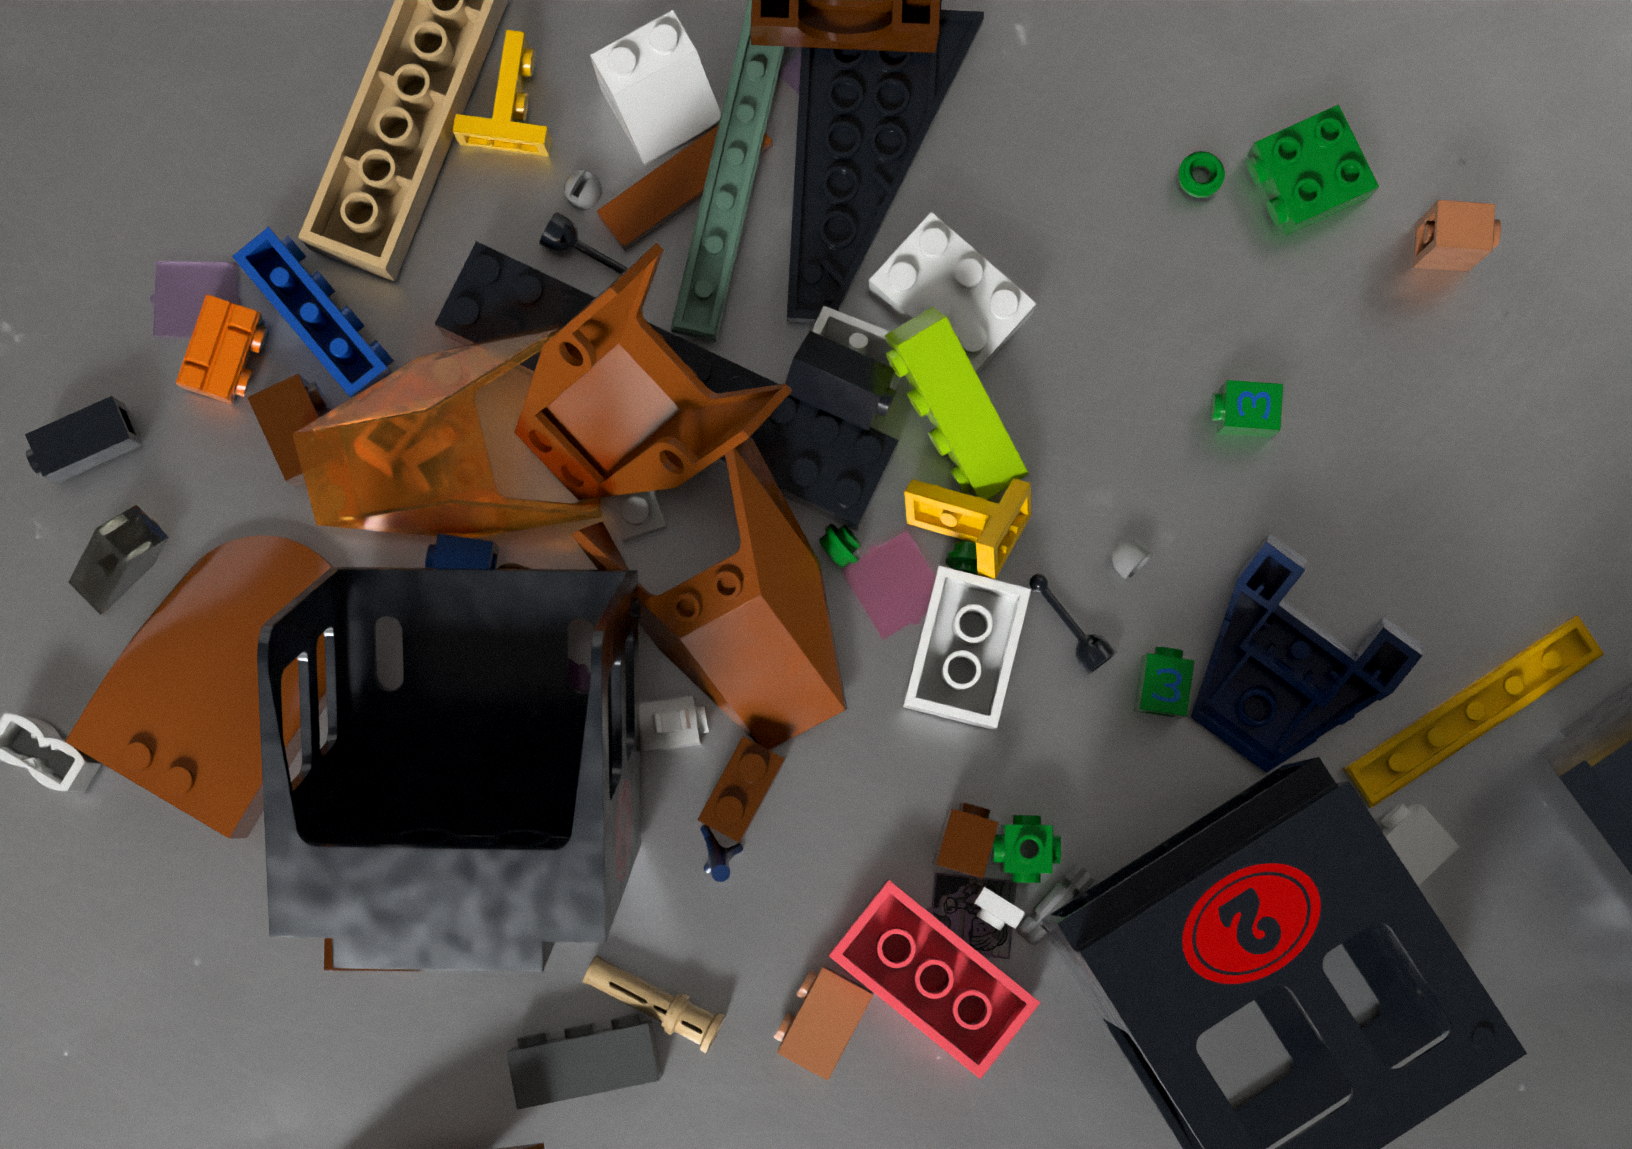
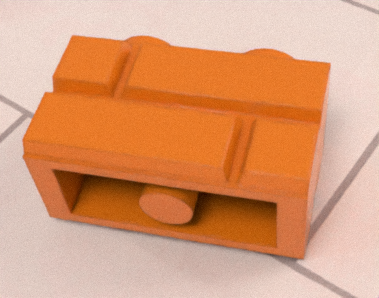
[176,294,268,405]

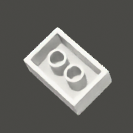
[868,212,1037,375]
[902,566,1031,730]

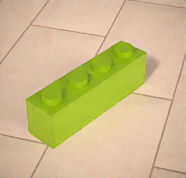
[884,306,1029,500]

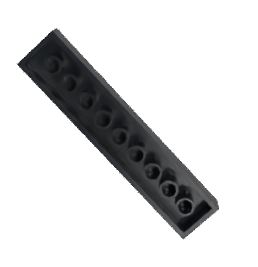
[435,241,899,532]

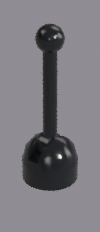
[539,212,628,274]
[1029,574,1117,675]

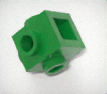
[992,815,1061,883]

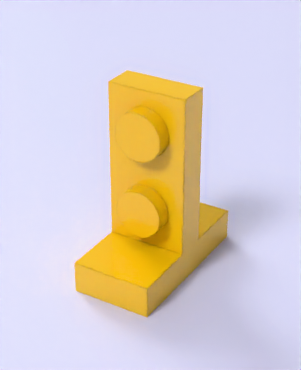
[453,30,552,157]
[904,478,1032,580]

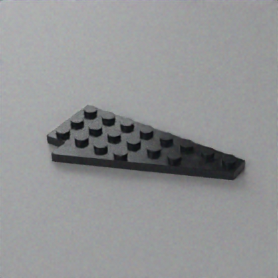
[787,0,984,323]

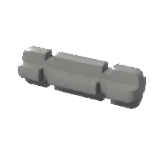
[1016,864,1094,945]

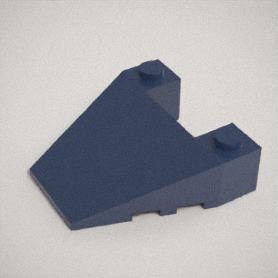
[1191,532,1423,773]

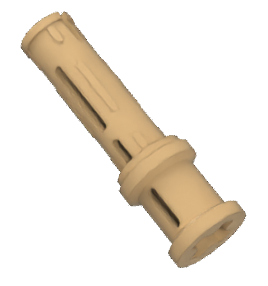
[583,955,726,1053]

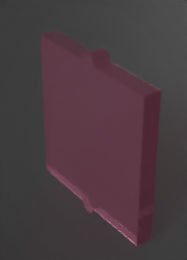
[841,531,935,640]

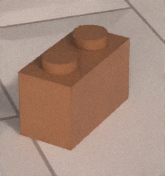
[1413,200,1501,272]
[774,965,873,1081]

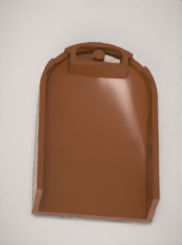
[65,535,333,839]

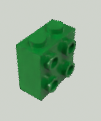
[1246,104,1379,235]

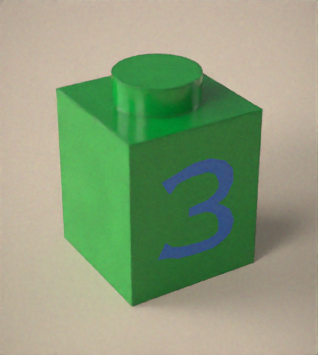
[1210,380,1283,438]
[1134,647,1195,719]

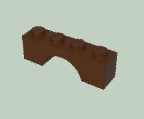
[751,0,940,53]

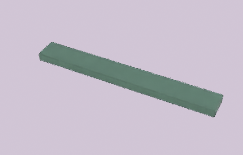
[671,0,786,342]

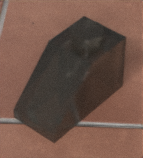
[68,505,169,615]

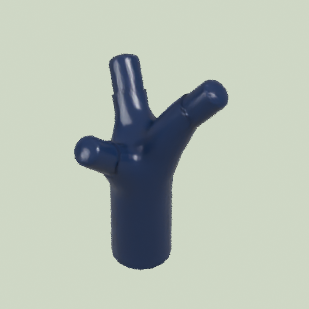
[700,825,743,882]

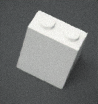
[590,10,721,166]

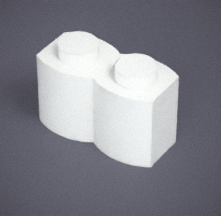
[0,714,102,792]

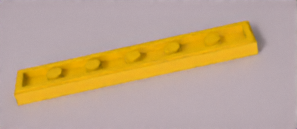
[1342,615,1604,808]

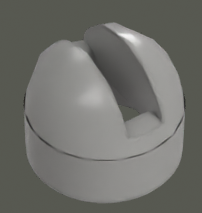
[564,170,602,209]
[1112,539,1153,580]

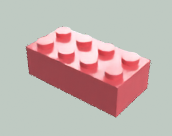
[828,879,1041,1079]

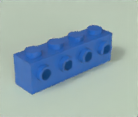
[232,227,396,407]

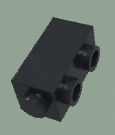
[785,331,897,430]
[25,396,143,483]

